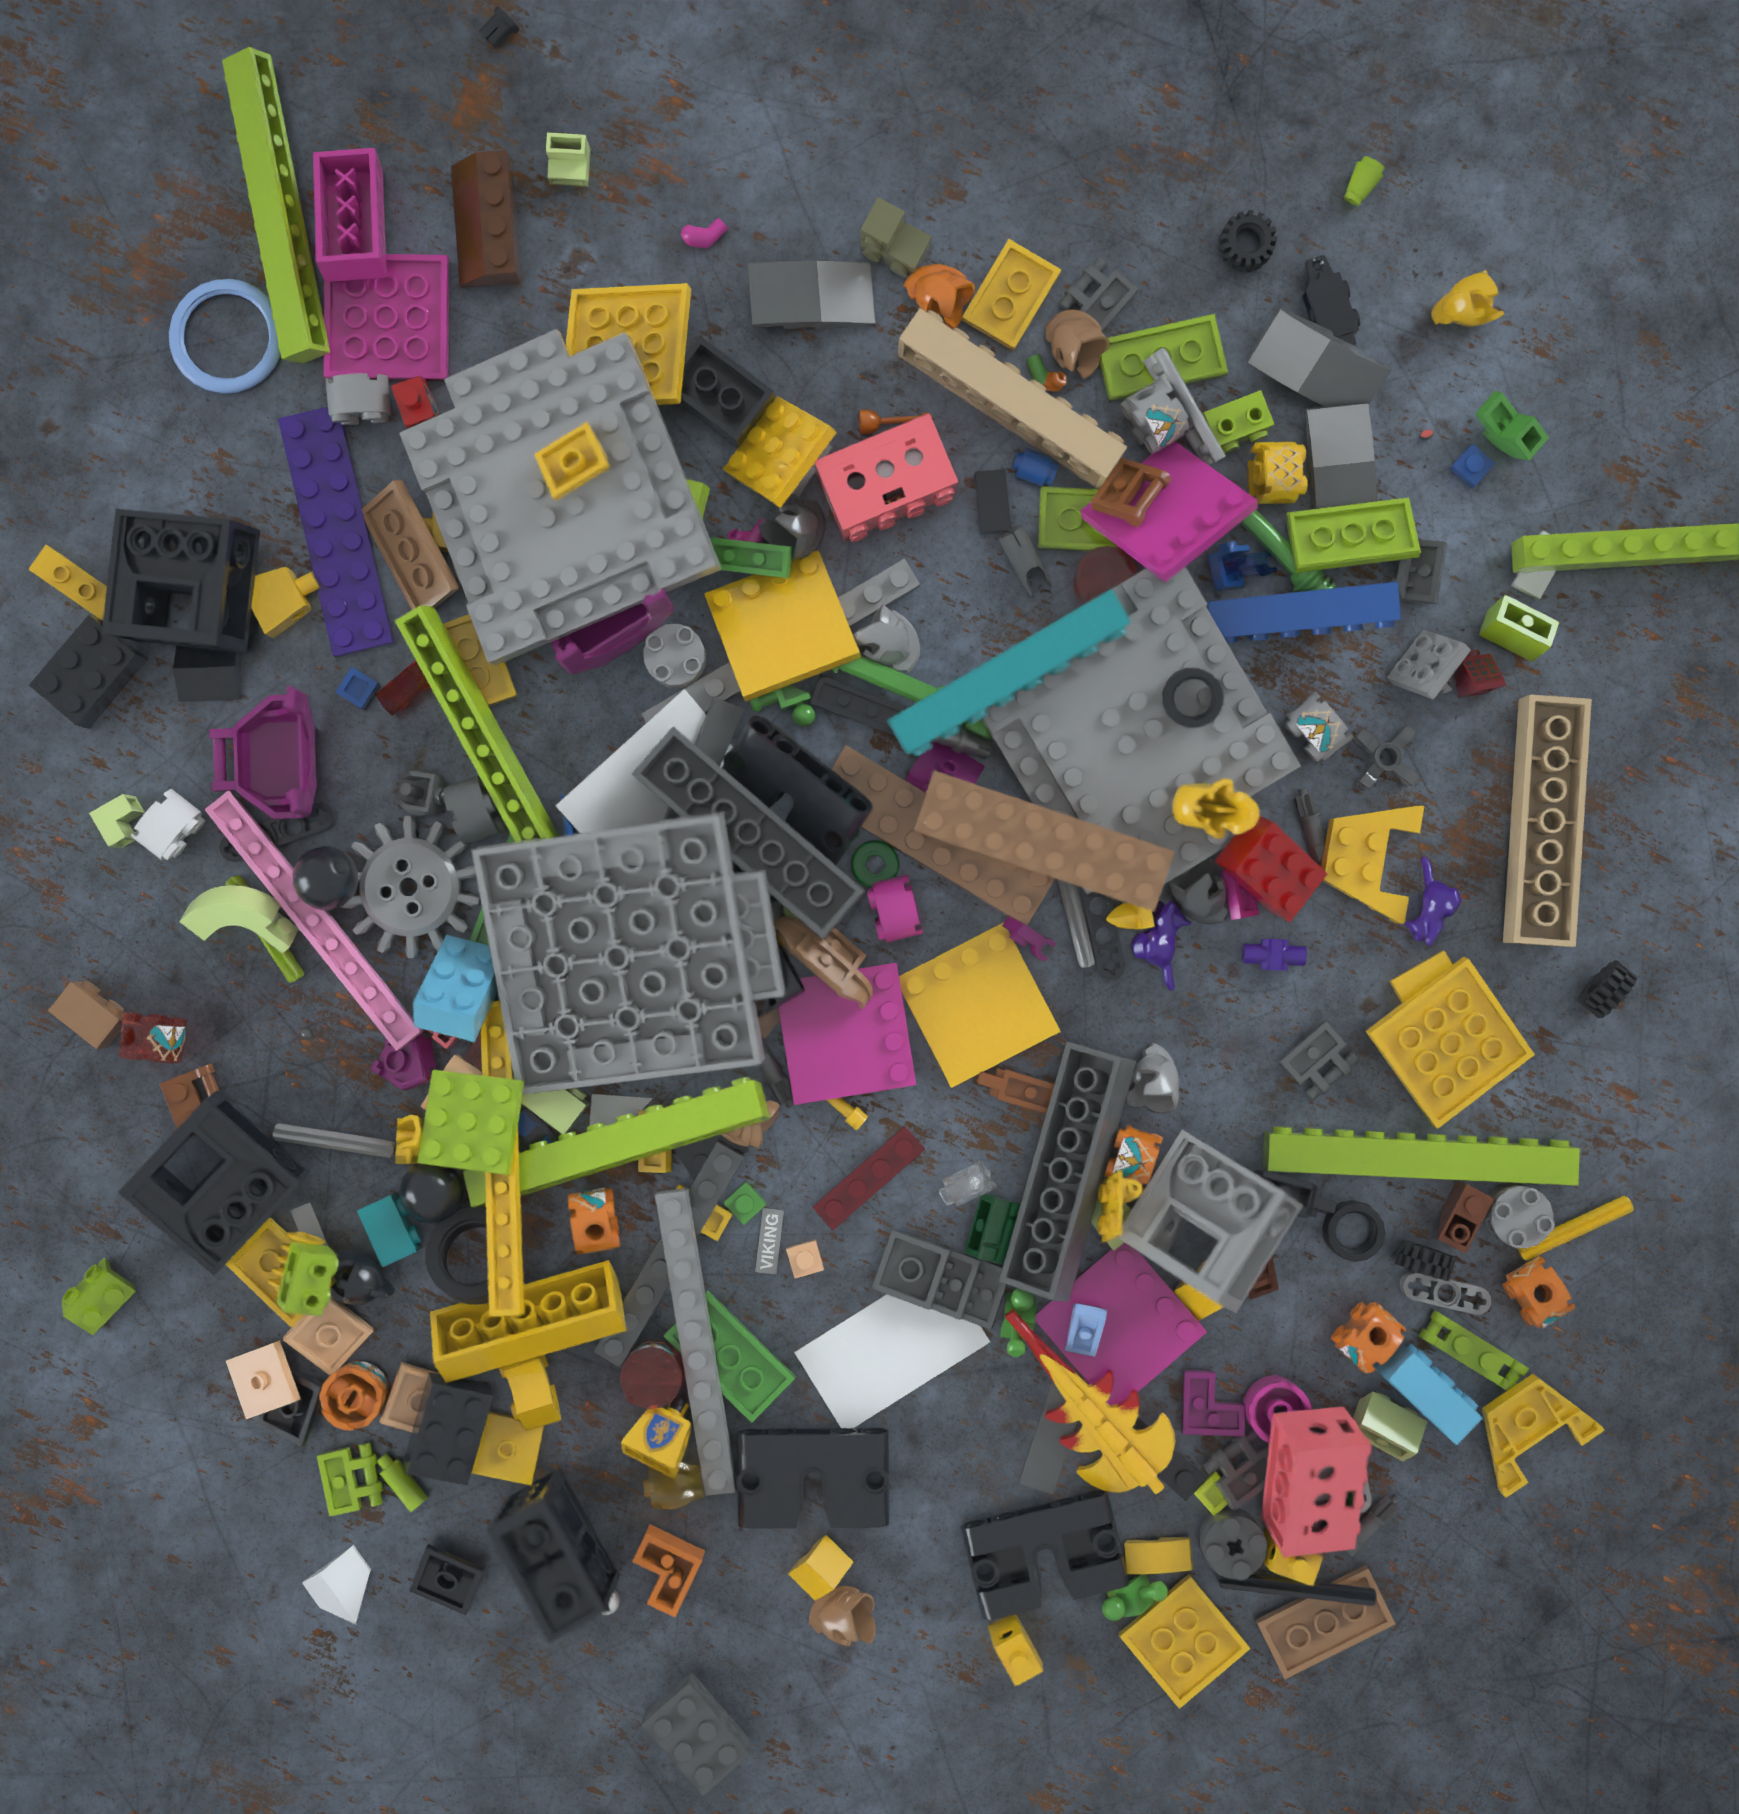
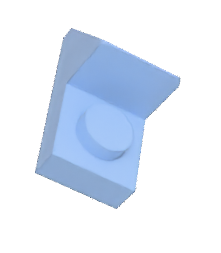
[1065,1303,1107,1357]

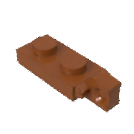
[976,1068,1055,1114]

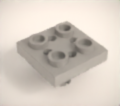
[1387,629,1471,699]

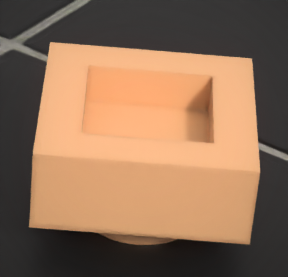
[786,1239,824,1279]

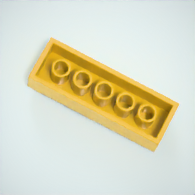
[430,1260,627,1383]

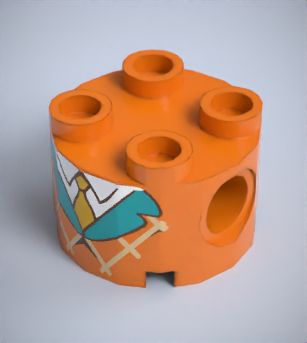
[1104,1125,1163,1194]
[568,1187,620,1255]
[1502,1256,1575,1329]
[1331,1301,1406,1374]
[319,1361,390,1431]

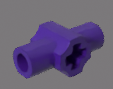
[1242,939,1307,971]

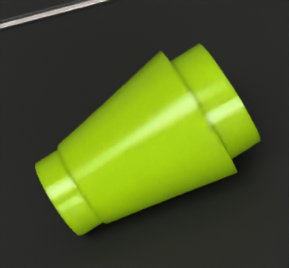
[1344,156,1385,206]

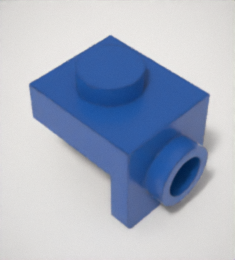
[1207,541,1250,591]

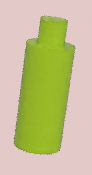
[377,1453,428,1512]

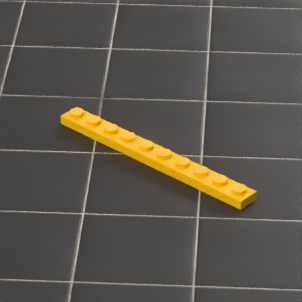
[481,1000,524,1317]

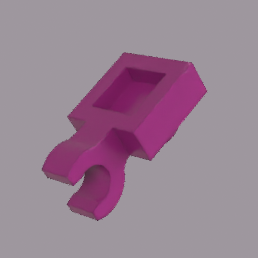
[1002,916,1056,961]

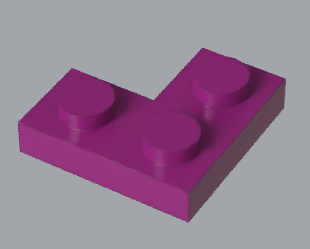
[1181,1370,1245,1436]

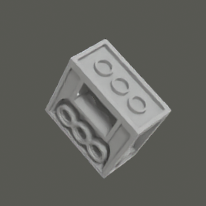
[1118,1130,1303,1313]

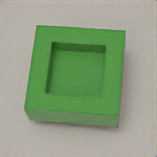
[723,1181,767,1225]

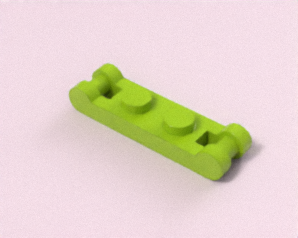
[1418,1310,1530,1391]

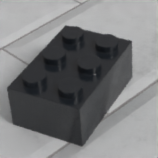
[680,336,775,448]
[28,615,148,729]
[403,1372,493,1486]

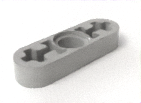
[1400,1271,1491,1315]

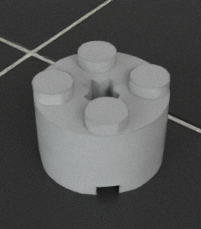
[325,374,392,426]

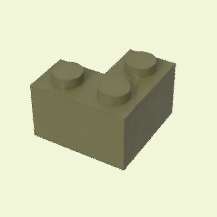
[860,197,932,277]

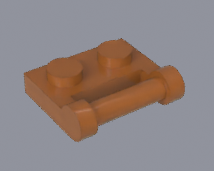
[1091,458,1171,527]
[159,1063,220,1137]

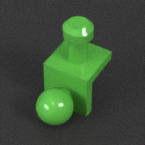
[749,685,815,727]
[1000,1288,1037,1357]
[1102,1574,1168,1621]

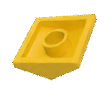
[534,422,610,501]

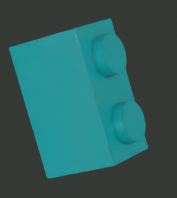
[357,1192,423,1267]

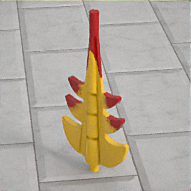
[1005,1309,1176,1494]

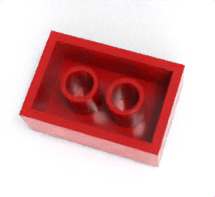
[1215,815,1327,923]

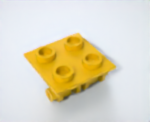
[1097,1171,1142,1243]

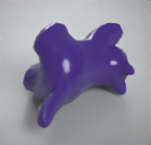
[1404,856,1461,947]
[1132,901,1192,991]

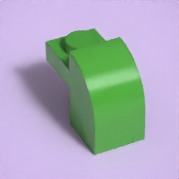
[1475,391,1549,461]

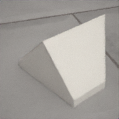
[302,1545,371,1624]

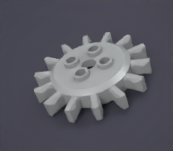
[341,816,482,958]

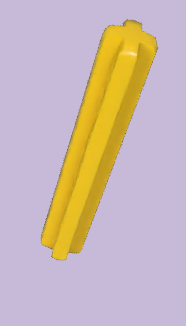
[1517,1196,1634,1260]

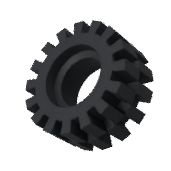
[1218,210,1277,272]
[1579,960,1637,1018]
[1394,1239,1456,1281]

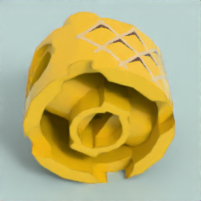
[1247,442,1307,504]

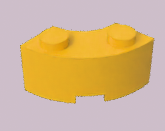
[499,1355,561,1431]

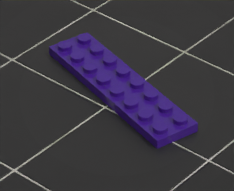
[278,407,395,658]

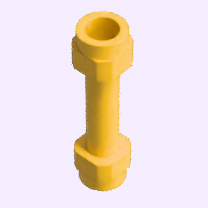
[826,1097,868,1131]

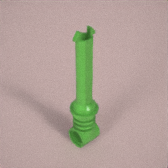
[1240,510,1339,592]
[832,656,993,740]

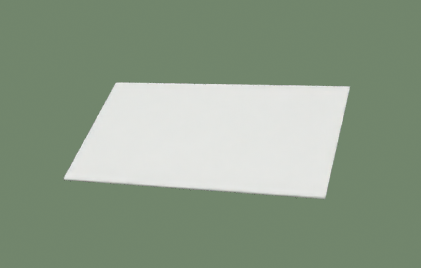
[556,689,733,833]
[794,1294,990,1428]

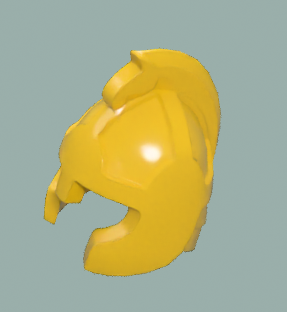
[1431,270,1505,327]

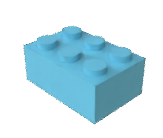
[413,935,498,1042]
[1374,1343,1482,1445]

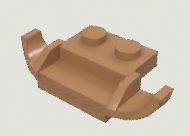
[774,916,873,1010]

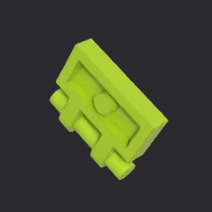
[317,1442,383,1517]

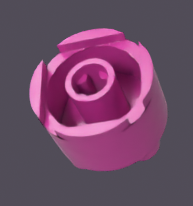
[867,874,923,943]
[1242,1374,1311,1443]

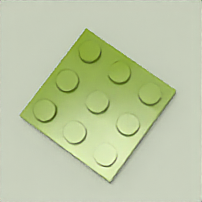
[417,1070,525,1175]

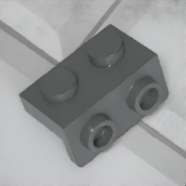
[1392,540,1447,605]

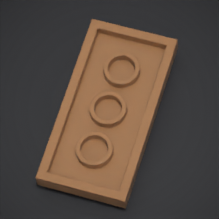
[361,479,460,610]
[1255,1565,1396,1679]

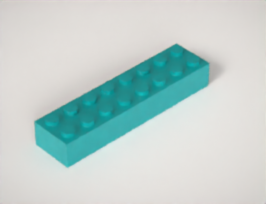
[887,589,1131,756]

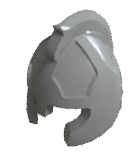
[853,605,920,673]
[1127,1042,1180,1114]

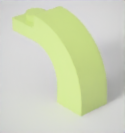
[179,885,299,953]

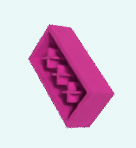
[313,148,387,282]

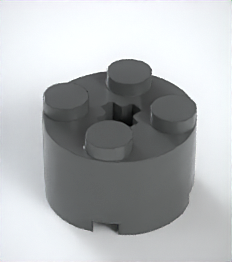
[443,775,507,845]
[1199,1507,1267,1580]

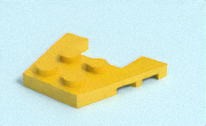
[1321,805,1424,924]
[1482,1374,1605,1498]

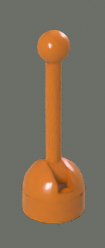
[858,409,932,435]

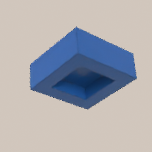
[1449,443,1495,488]
[335,666,380,710]

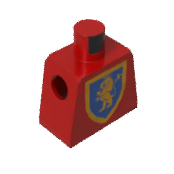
[391,376,439,429]

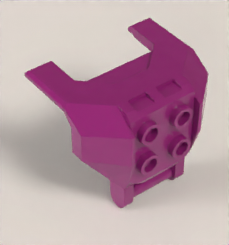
[552,589,674,675]
[209,685,317,820]

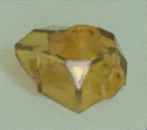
[643,1462,704,1510]

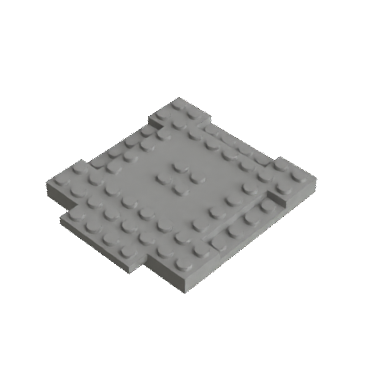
[400,329,722,665]
[981,567,1301,894]
[472,812,785,1094]

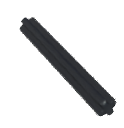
[1219,1574,1376,1606]

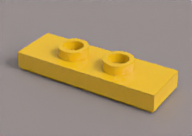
[28,545,107,621]

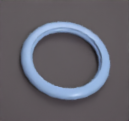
[169,279,281,394]

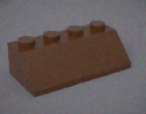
[451,150,521,288]

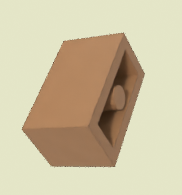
[48,980,129,1049]

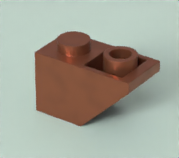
[1436,1181,1494,1254]

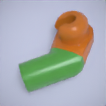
[1026,354,1067,392]

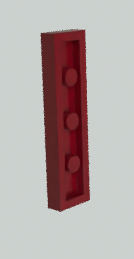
[812,1126,925,1231]

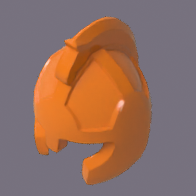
[903,264,975,330]

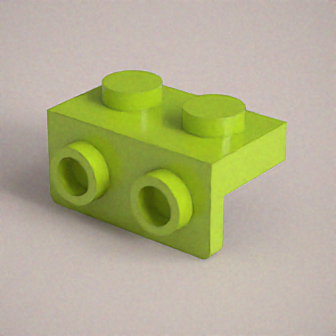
[62,1258,136,1336]

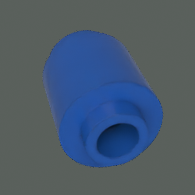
[1011,447,1059,486]

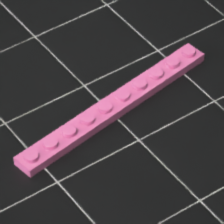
[204,790,423,1051]

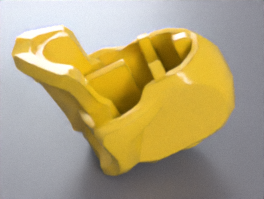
[1173,778,1259,839]

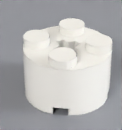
[131,789,206,860]

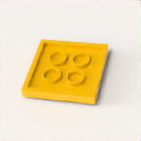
[722,396,837,508]
[1118,1574,1251,1709]

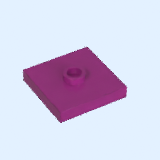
[905,741,985,793]

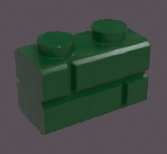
[965,1192,1021,1264]

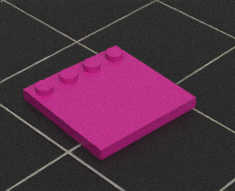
[324,254,449,381]
[1080,441,1258,582]
[778,963,916,1105]
[1035,1242,1207,1405]

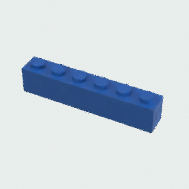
[1208,582,1401,643]

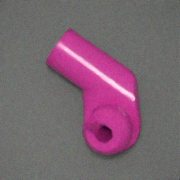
[727,518,764,543]

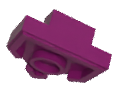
[370,1028,436,1091]

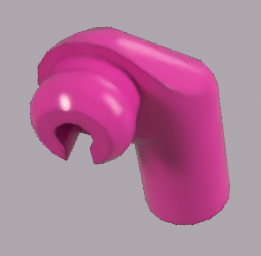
[681,218,728,248]

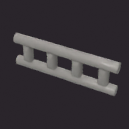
[1143,347,1226,465]

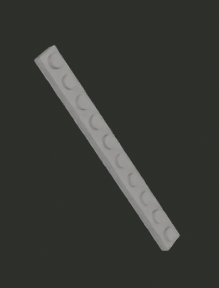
[641,558,920,723]
[655,1188,737,1496]

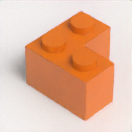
[632,1524,705,1617]

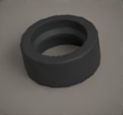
[1162,668,1224,728]
[1322,1200,1386,1262]

